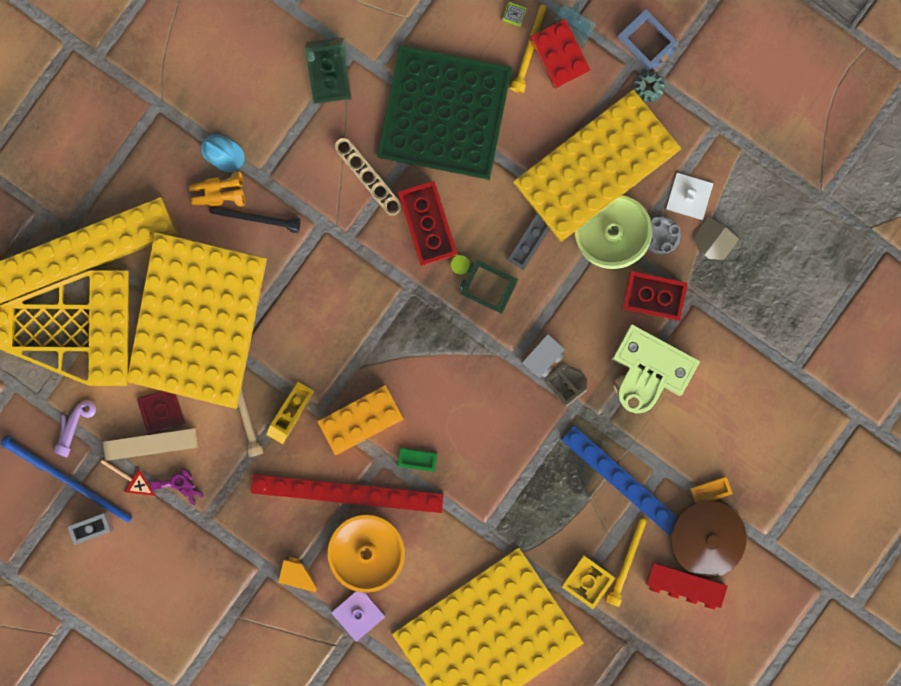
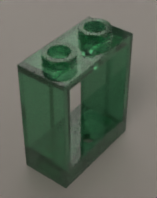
[459,260,519,315]

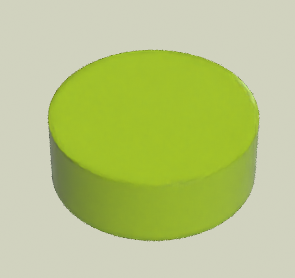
[451,255,470,275]

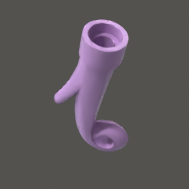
[53,400,96,457]

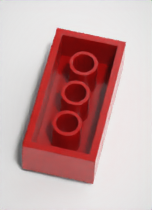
[398,181,458,267]

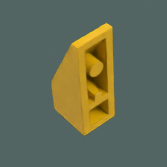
[266,382,314,444]

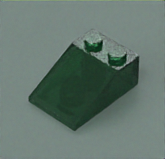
[305,38,352,104]

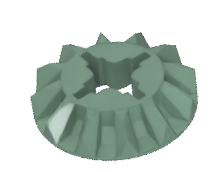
[634,72,665,102]

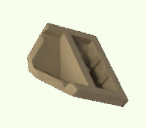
[693,217,739,260]
[544,364,587,407]

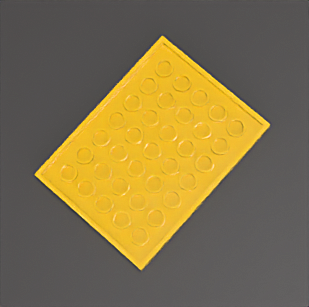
[128,232,267,409]
[392,547,584,686]

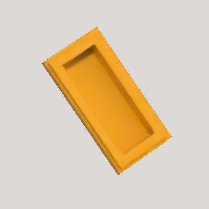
[690,476,733,503]

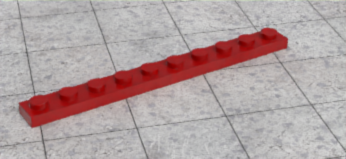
[251,474,444,513]

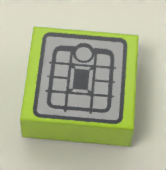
[502,2,527,27]

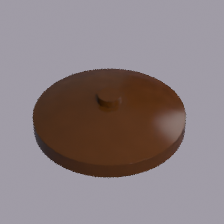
[670,500,747,578]

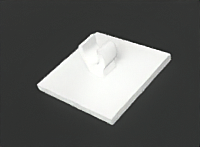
[666,173,714,220]

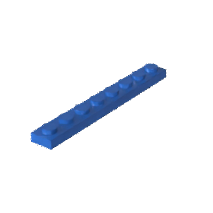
[562,426,677,536]

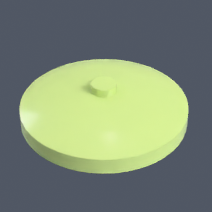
[575,195,652,269]

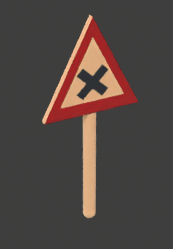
[101,460,156,496]

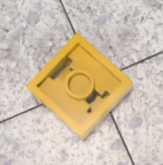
[561,555,615,609]

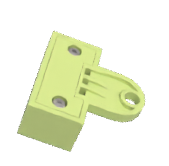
[611,325,700,413]

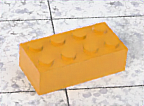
[317,385,404,456]

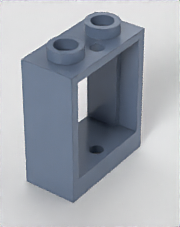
[617,9,678,71]

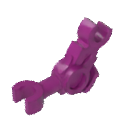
[150,468,203,505]

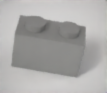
[522,334,565,378]
[68,512,114,545]

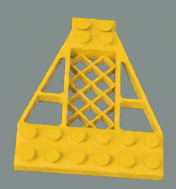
[0,270,129,386]

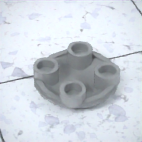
[648,216,681,255]

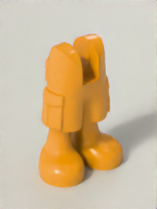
[189,171,245,207]

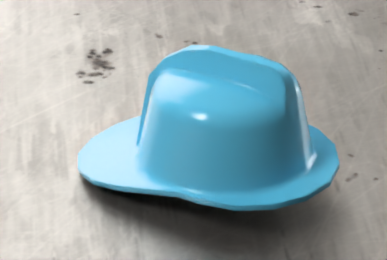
[201,134,244,172]

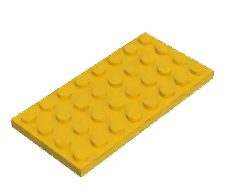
[513,89,681,242]

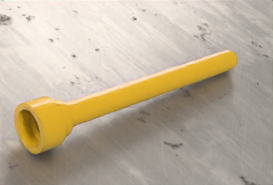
[509,4,547,93]
[605,517,647,607]

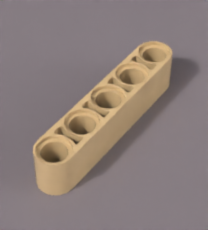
[335,138,401,216]
[103,428,198,461]

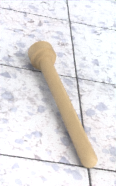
[238,388,264,457]

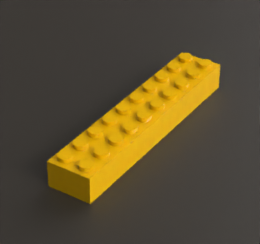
[0,197,178,305]

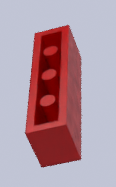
[645,562,728,610]

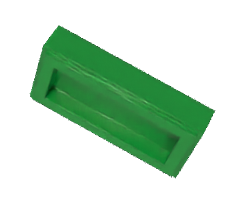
[397,448,438,472]

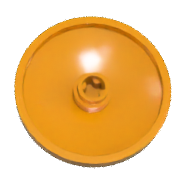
[328,515,405,593]

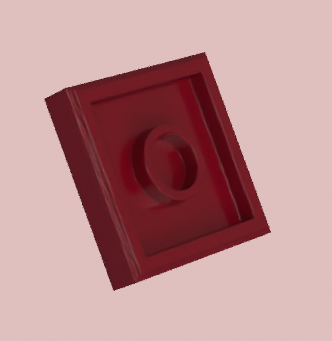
[137,391,186,435]

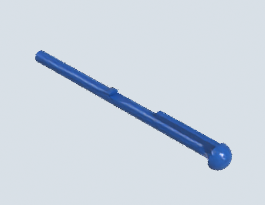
[1,435,132,523]

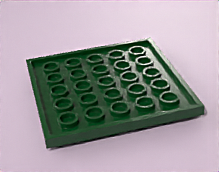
[377,45,512,180]

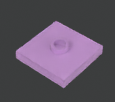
[331,591,385,642]

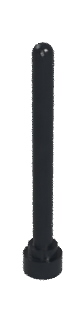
[209,207,301,234]

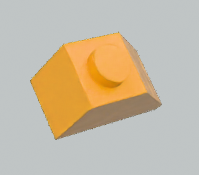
[278,557,318,592]

